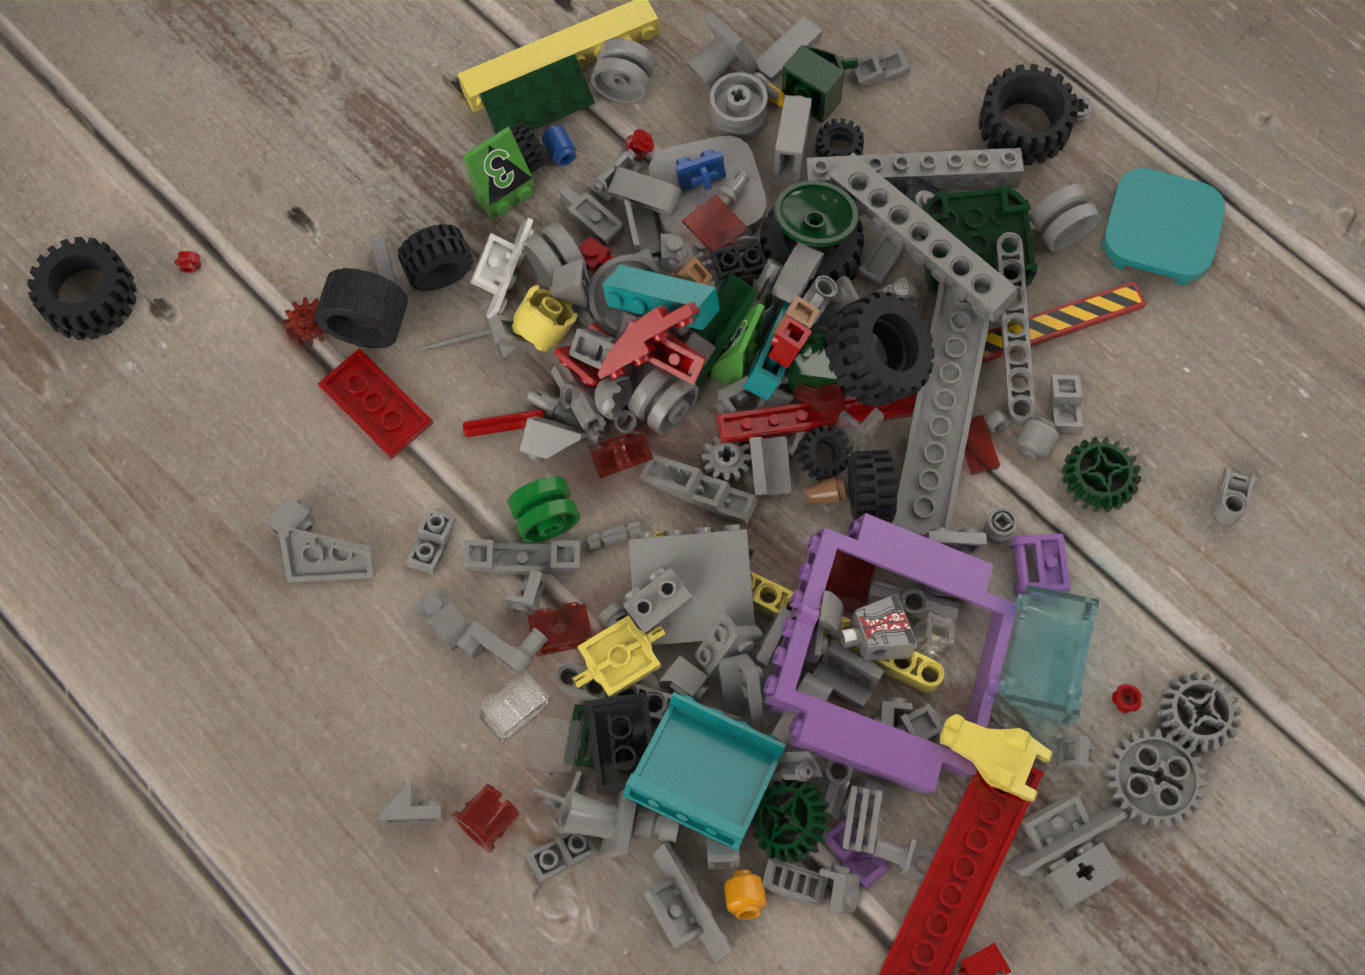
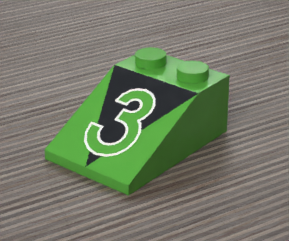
[463,127,535,220]
[711,304,764,385]

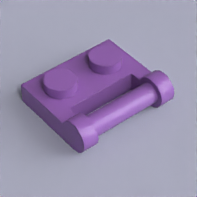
[1010,534,1071,596]

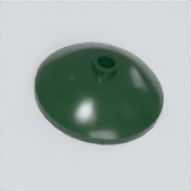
[774,180,858,247]

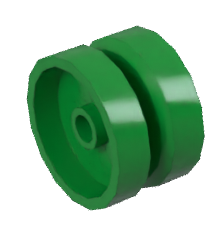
[507,476,581,543]

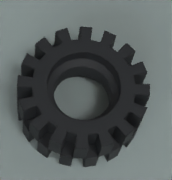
[815,118,864,157]
[510,122,548,174]
[796,426,852,480]

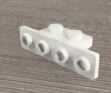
[470,218,534,319]

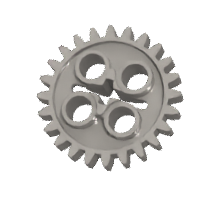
[1104,728,1208,830]

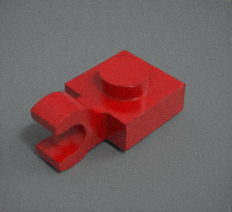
[578,235,614,274]

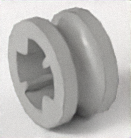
[1075,96,1093,123]

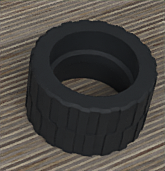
[315,268,408,349]

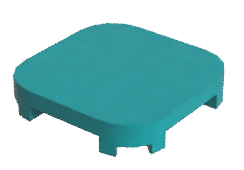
[1101,168,1225,285]

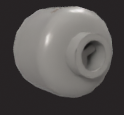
[1016,416,1059,460]

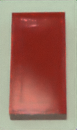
[964,415,1000,475]

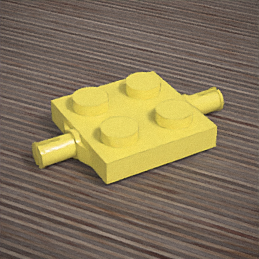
[572,615,666,698]

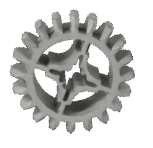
[1157,672,1242,754]

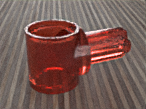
[793,384,846,422]

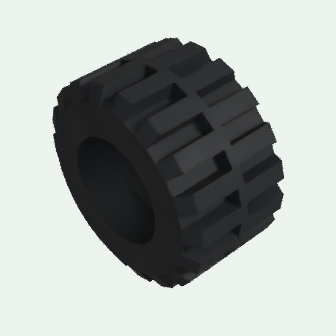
[397,224,474,291]
[848,449,897,522]

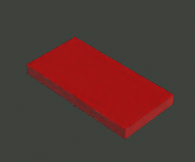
[317,348,433,460]

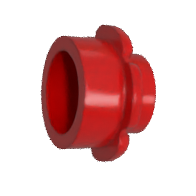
[174,251,201,273]
[1112,684,1142,714]

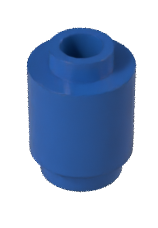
[541,126,576,166]

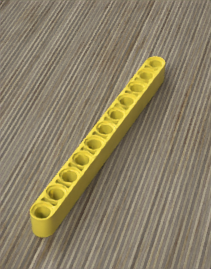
[653,531,944,693]

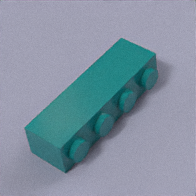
[602,264,720,330]
[743,300,790,401]

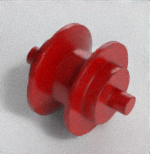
[626,129,654,159]

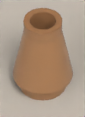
[804,476,847,504]

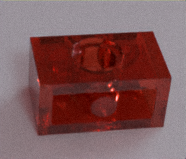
[588,428,653,479]
[528,602,593,657]

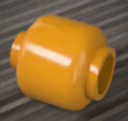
[724,870,767,920]

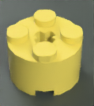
[512,285,578,352]

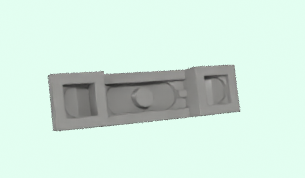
[463,540,580,575]

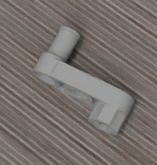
[456,621,548,676]

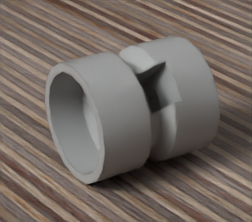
[634,805,682,845]

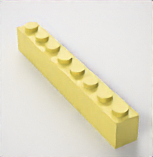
[458,0,659,112]

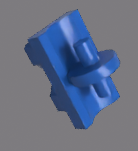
[675,149,727,191]

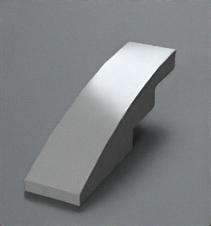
[639,454,759,525]

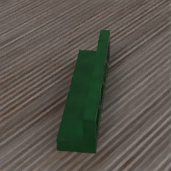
[692,272,760,387]

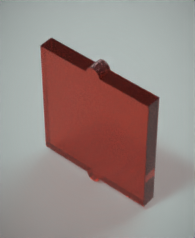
[682,194,748,252]

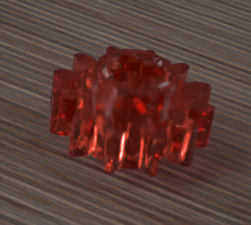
[282,297,326,346]

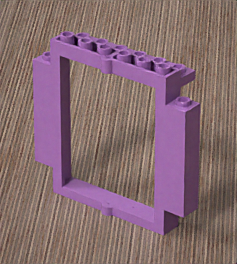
[764,513,1018,794]

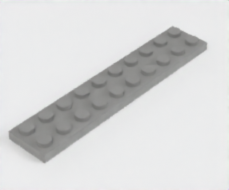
[891,269,990,536]

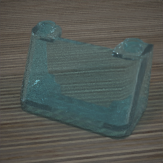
[998,585,1099,726]

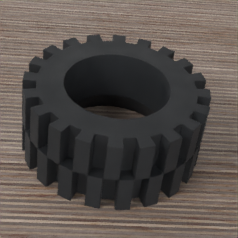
[978,64,1078,165]
[27,237,137,340]

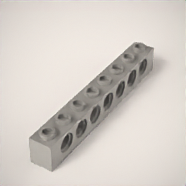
[805,148,1024,193]
[830,152,1017,322]

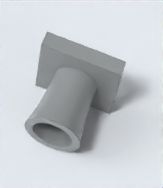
[685,11,759,89]
[559,789,637,858]

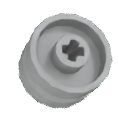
[591,38,655,103]
[710,72,768,141]
[1030,184,1102,252]
[522,221,587,289]
[628,367,699,436]

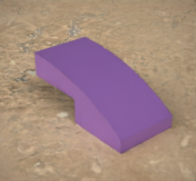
[824,818,889,890]

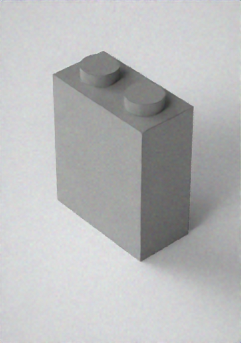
[773,95,812,182]

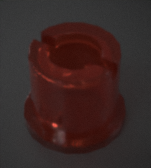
[451,784,520,853]

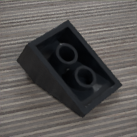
[586,693,653,796]

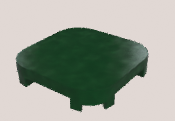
[920,185,1038,297]

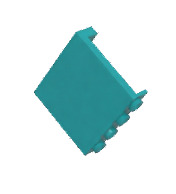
[623,692,786,851]

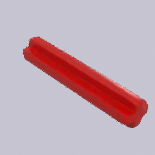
[462,409,545,438]

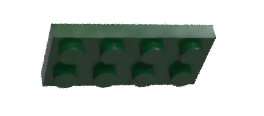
[479,54,595,134]

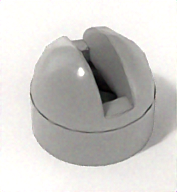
[987,409,1012,434]
[615,410,638,433]

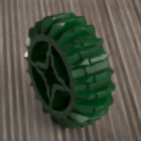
[1062,436,1141,513]
[750,778,833,863]

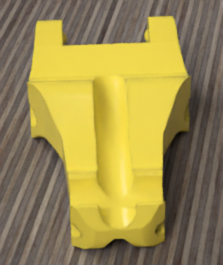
[940,714,1053,802]

